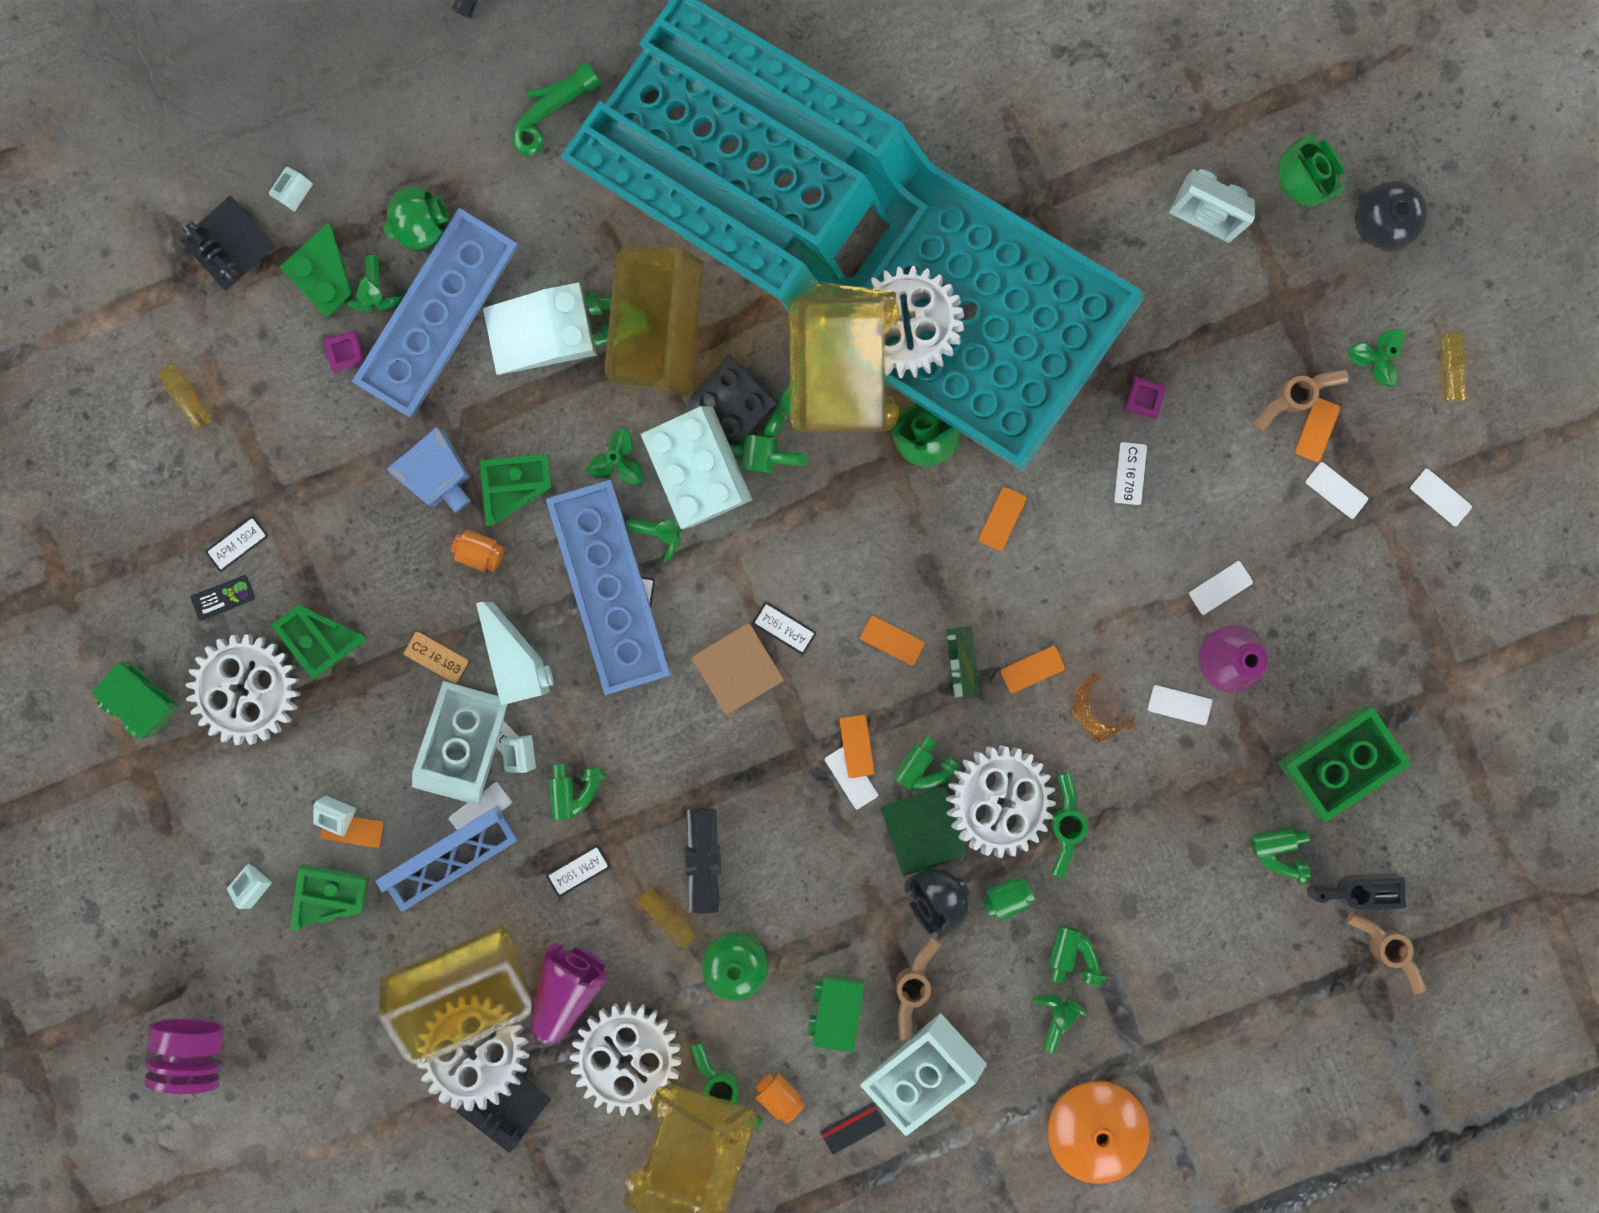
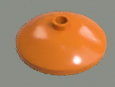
[1047,1081,1150,1184]

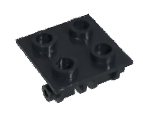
[180,195,276,291]
[686,354,777,445]
[456,1058,551,1153]

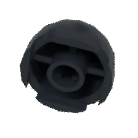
[1355,181,1428,252]
[905,869,969,940]

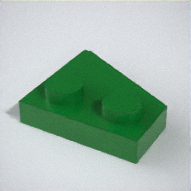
[280,223,353,319]
[479,454,552,526]
[271,605,367,680]
[290,864,369,931]

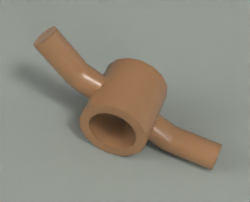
[1253,370,1348,432]
[1347,911,1427,994]
[895,937,941,1040]

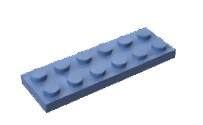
[352,208,519,419]
[546,479,671,695]

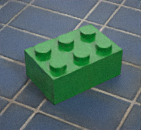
[1277,705,1412,823]

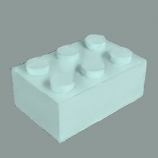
[641,406,752,529]

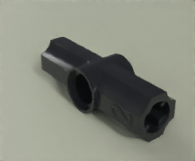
[685,808,721,914]

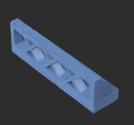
[375,806,518,912]

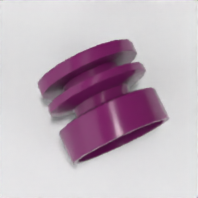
[144,1018,224,1094]

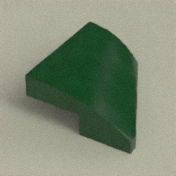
[946,625,980,697]

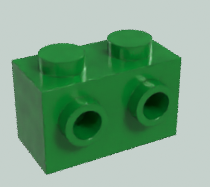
[91,661,180,739]
[807,972,864,1053]

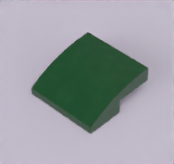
[880,786,967,876]

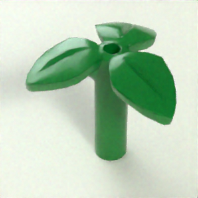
[346,255,404,313]
[1348,329,1404,388]
[585,427,643,485]
[626,516,684,562]
[1031,994,1089,1053]

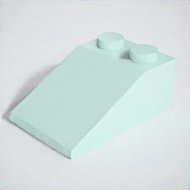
[1169,169,1255,243]
[483,282,597,375]
[476,602,554,705]
[412,681,508,805]
[860,1013,987,1136]

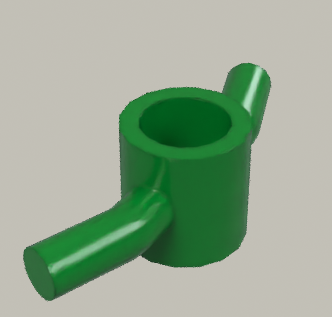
[729,435,808,475]
[1050,772,1088,879]
[690,1041,764,1130]

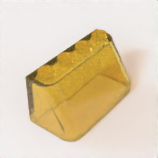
[605,245,704,397]
[379,923,532,1064]

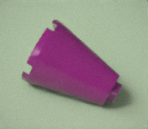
[1199,625,1268,693]
[530,943,609,1044]

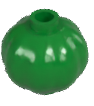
[383,187,449,251]

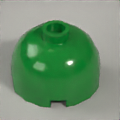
[1277,134,1345,206]
[892,404,961,467]
[702,932,769,1001]

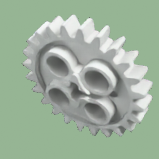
[850,266,964,378]
[186,634,300,745]
[946,745,1056,858]
[417,996,529,1111]
[570,1002,682,1116]

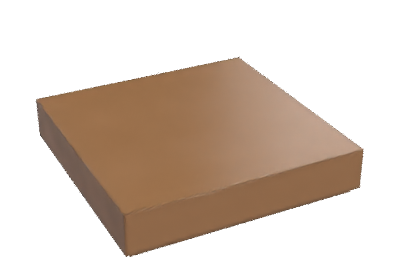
[691,622,784,716]

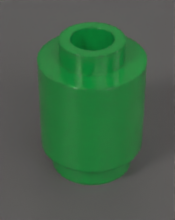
[982,877,1035,922]

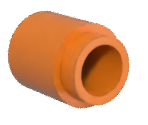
[451,529,505,573]
[755,1072,805,1124]

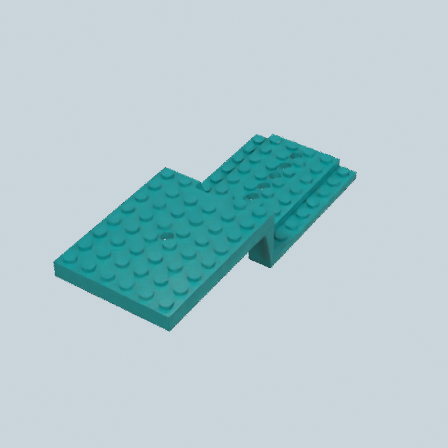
[560,0,1143,472]

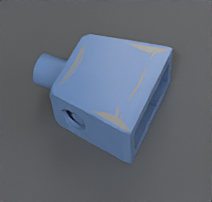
[387,427,471,513]

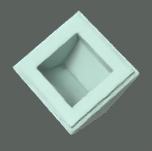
[269,167,313,212]
[501,735,536,773]
[313,795,356,837]
[227,863,273,909]

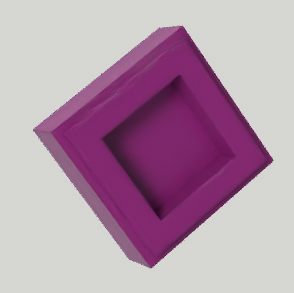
[323,330,366,373]
[1123,376,1167,420]

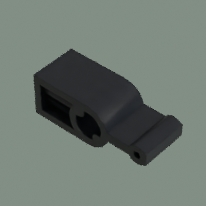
[1307,873,1406,910]

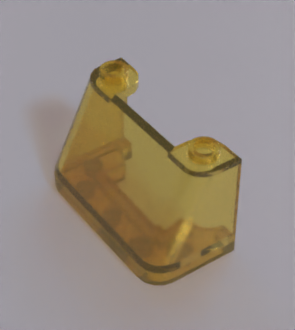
[789,282,900,433]
[622,1083,758,1213]

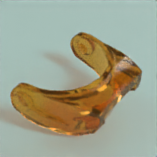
[1069,672,1136,742]

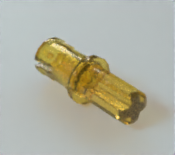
[1440,333,1469,402]
[157,364,213,431]
[636,887,696,948]

